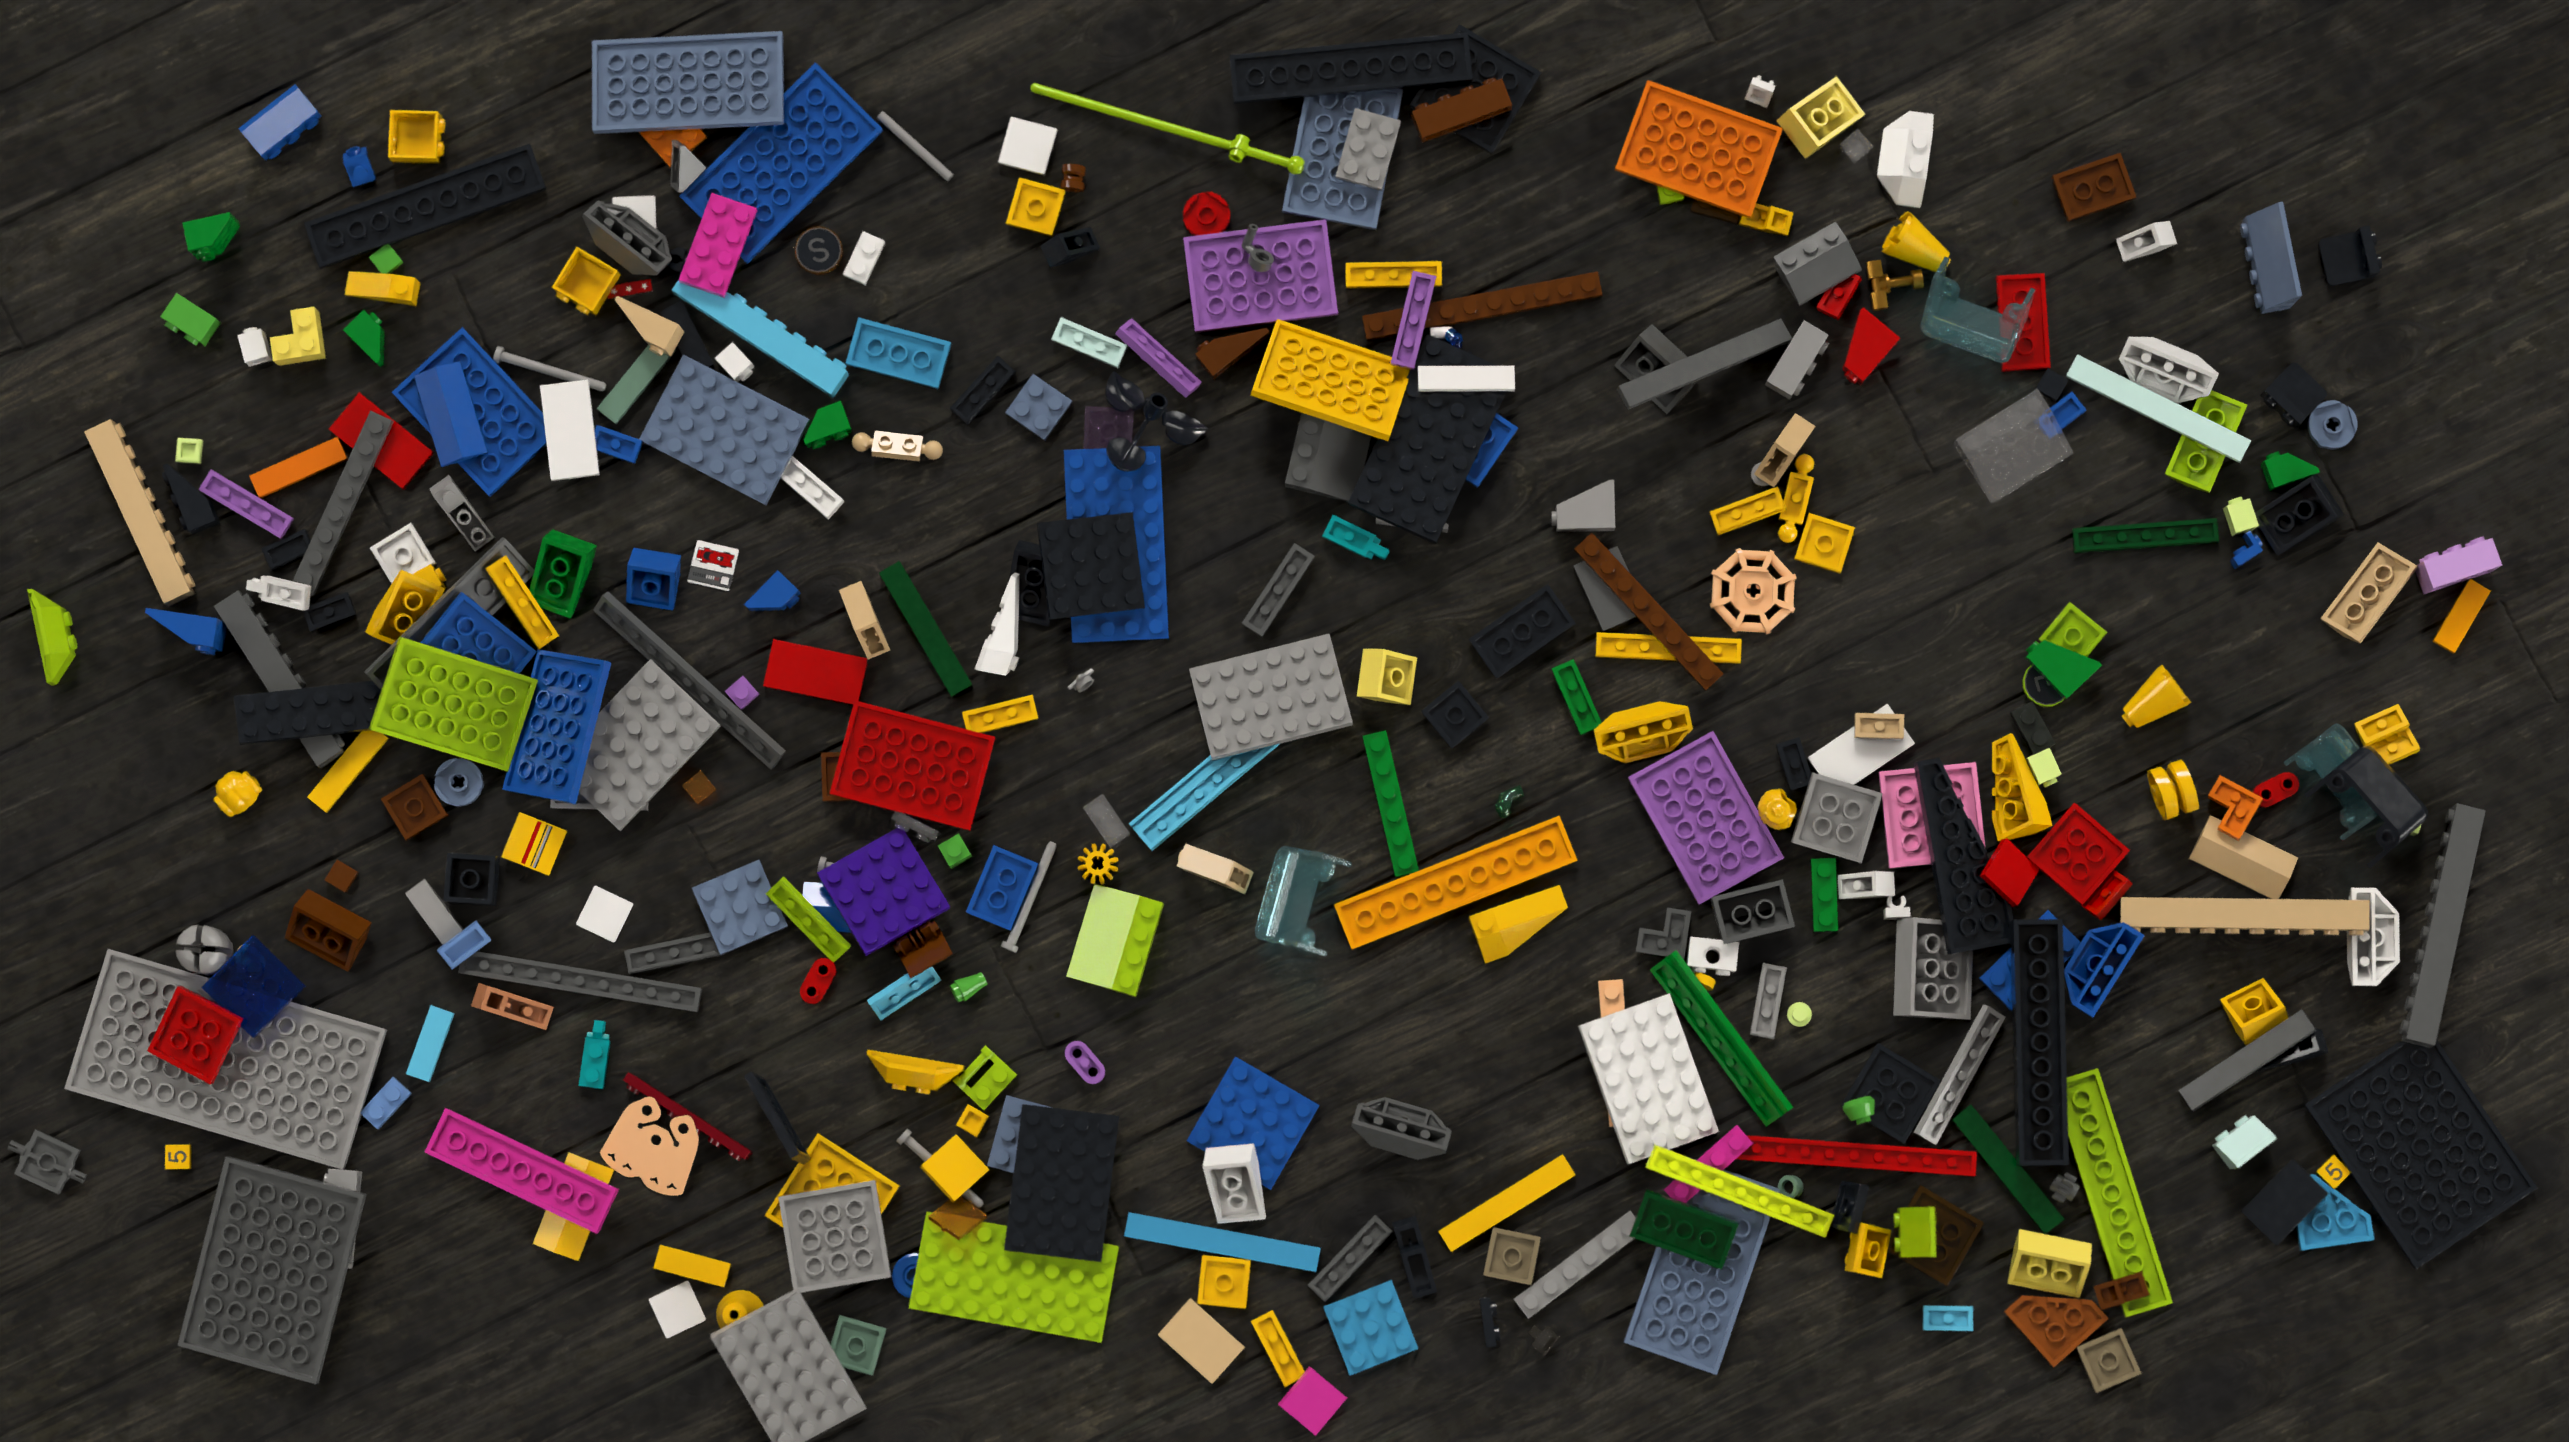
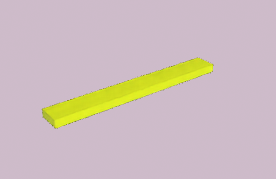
[1646,1144,1835,1238]

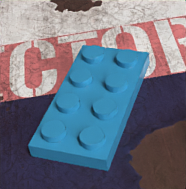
[846,317,951,389]

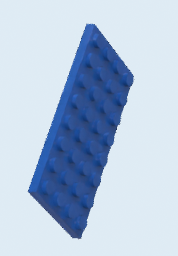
[680,62,883,264]
[1064,446,1169,643]

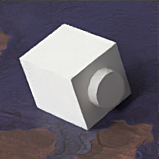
[237,327,273,366]
[715,342,754,382]

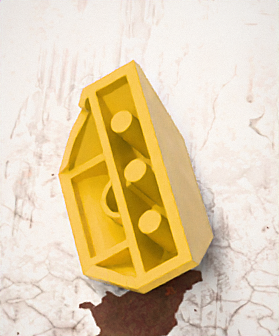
[1594,701,1693,763]
[867,1050,965,1095]

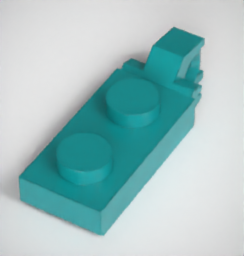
[1322,515,1389,560]
[578,1020,611,1089]

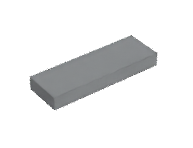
[1750,963,1787,1039]

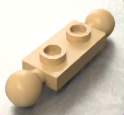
[852,431,943,461]

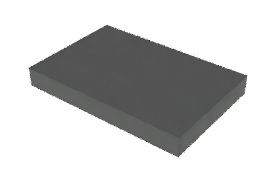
[1573,546,1636,632]

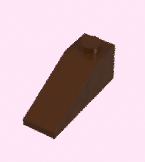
[1195,328,1270,380]

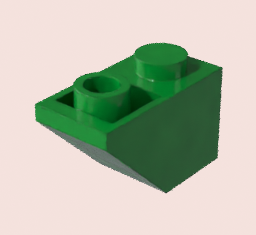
[804,401,852,449]

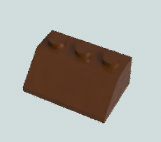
[284,889,372,972]

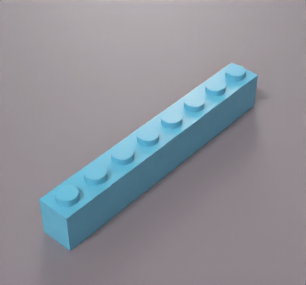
[672,280,849,398]

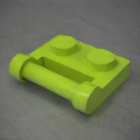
[952,1045,1017,1111]

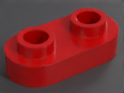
[2252,772,2299,808]
[800,958,837,1004]

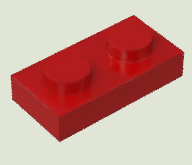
[1817,274,1862,320]
[2081,869,2133,920]

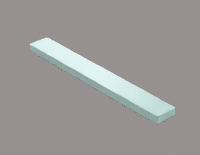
[2066,354,2251,463]

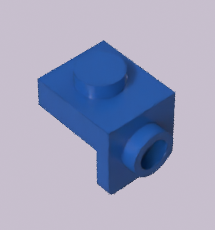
[343,146,376,187]

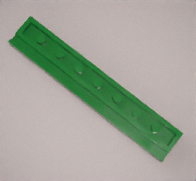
[1650,950,1793,1127]

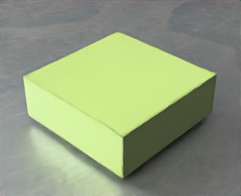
[175,438,203,464]

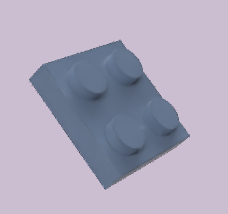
[1005,374,1073,441]

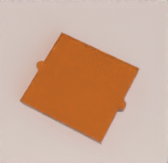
[928,1197,987,1240]

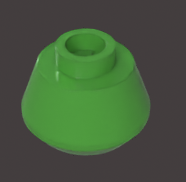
[1842,1096,1875,1125]

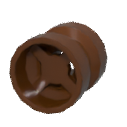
[1060,164,1086,193]

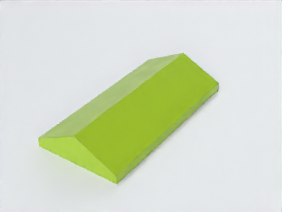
[2165,390,2247,493]

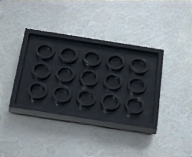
[1004,1104,1119,1262]

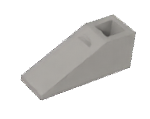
[430,475,495,551]

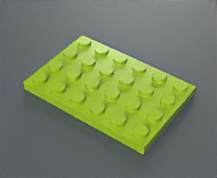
[369,636,538,772]

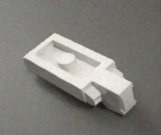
[246,576,312,611]

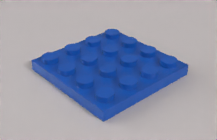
[420,592,537,674]
[1187,1057,1320,1190]

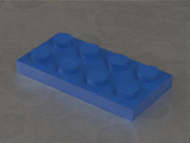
[1979,910,2081,1011]

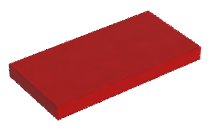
[1996,273,2051,372]
[329,392,434,490]
[763,639,868,705]

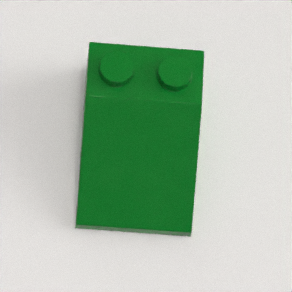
[529,529,597,618]

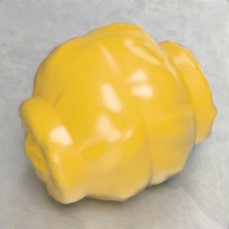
[213,771,262,817]
[1758,789,1797,830]

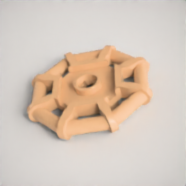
[1710,548,1797,635]

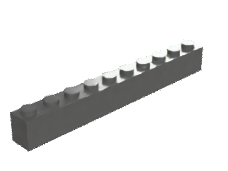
[2399,803,2486,1048]

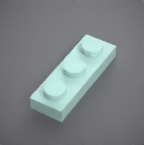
[1052,317,1127,368]

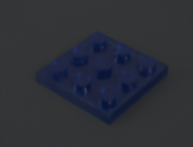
[201,935,306,1038]

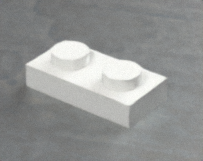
[843,231,885,285]

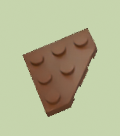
[2003,1295,2109,1367]

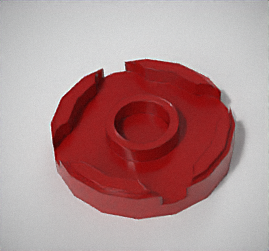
[1183,192,1230,236]

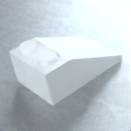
[1203,1144,1266,1224]

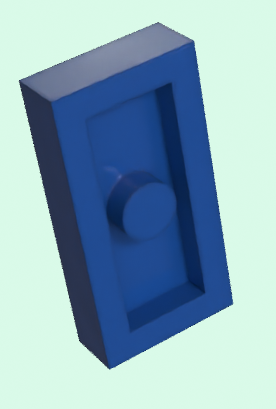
[595,425,643,464]

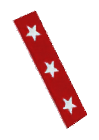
[607,279,652,299]

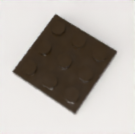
[1887,1185,1984,1286]

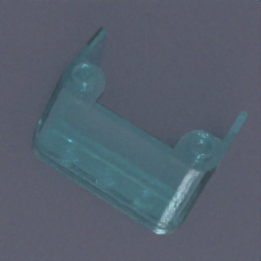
[1920,257,2035,363]
[2283,723,2378,841]
[1255,846,1352,956]

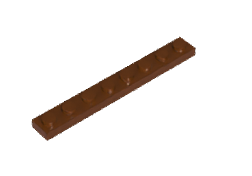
[1574,533,1723,691]

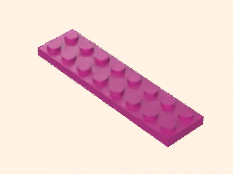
[425,1108,619,1234]

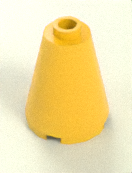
[1882,211,1951,273]
[2122,665,2191,728]
[716,1290,764,1329]

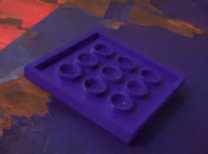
[817,826,950,956]

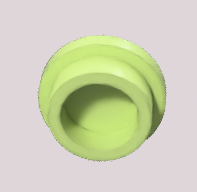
[1787,1002,1812,1027]

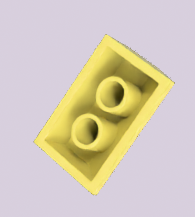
[2007,1229,2092,1298]

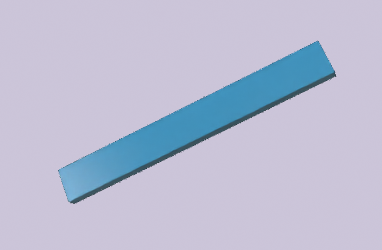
[1124,1212,1321,1272]

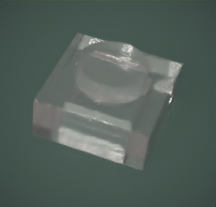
[1839,129,1874,163]

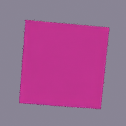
[1278,1366,1347,1436]

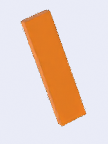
[250,437,348,499]

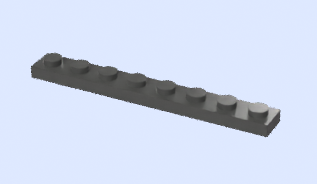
[293,411,394,596]

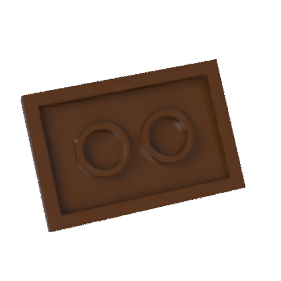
[2051,153,2136,222]

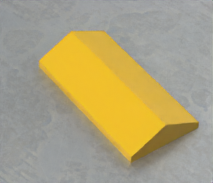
[533,1152,614,1261]

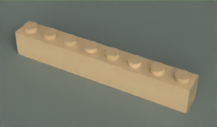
[84,419,195,606]

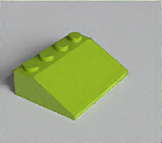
[1066,884,1164,997]

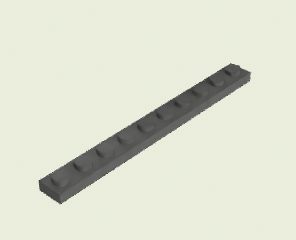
[593,592,786,769]
[458,952,702,1012]

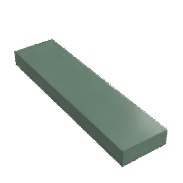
[597,345,677,425]

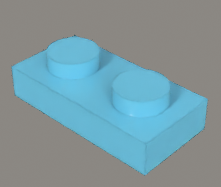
[1923,1306,1973,1331]

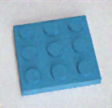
[1324,1280,1418,1375]

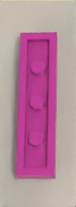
[1663,1125,1753,1203]

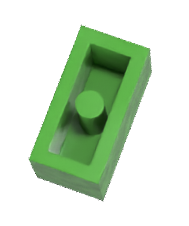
[161,293,221,346]

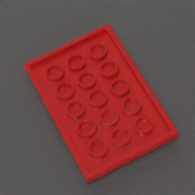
[829,700,996,831]

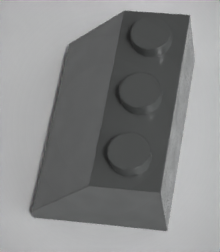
[1773,222,1862,306]
[1614,324,1698,414]
[1710,879,1795,944]

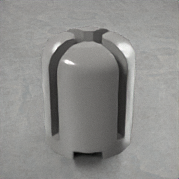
[176,925,234,976]

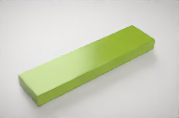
[766,876,851,963]

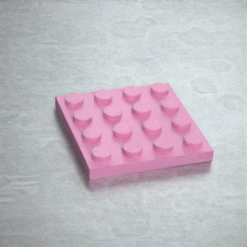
[1878,762,1985,869]

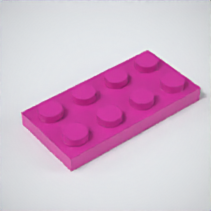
[679,193,757,298]

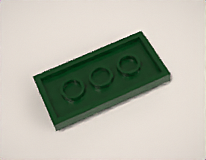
[1630,1189,1739,1270]

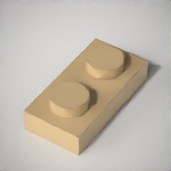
[1854,713,1904,739]

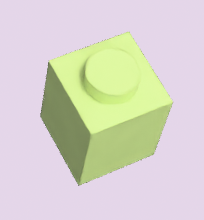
[2223,497,2259,536]
[2025,748,2062,788]

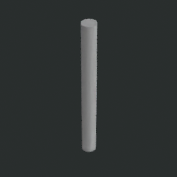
[877,111,954,181]

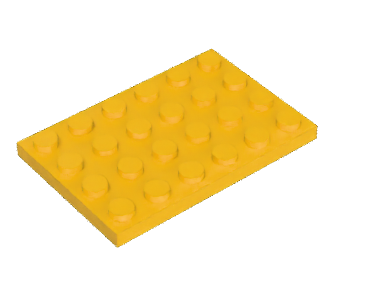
[1250,319,1410,441]

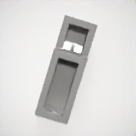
[405,878,464,945]

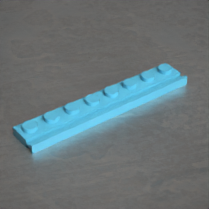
[1129,743,1281,851]

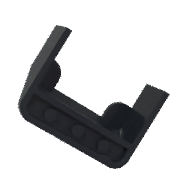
[2305,746,2428,868]

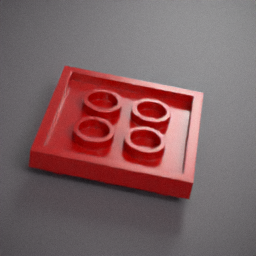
[2027,802,2130,905]
[147,985,244,1084]

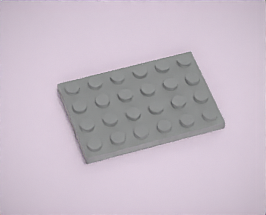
[1189,634,1353,761]
[579,659,721,831]
[710,1288,866,1442]

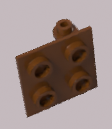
[893,920,953,978]

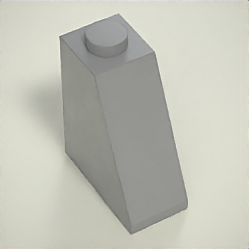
[1551,480,1615,532]

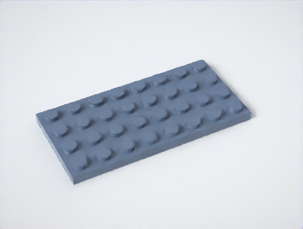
[592,31,784,134]
[1624,1157,1780,1375]

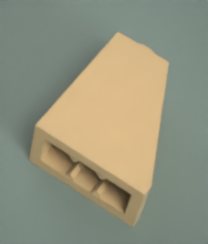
[1754,413,1815,487]
[839,581,890,660]
[1177,844,1254,894]

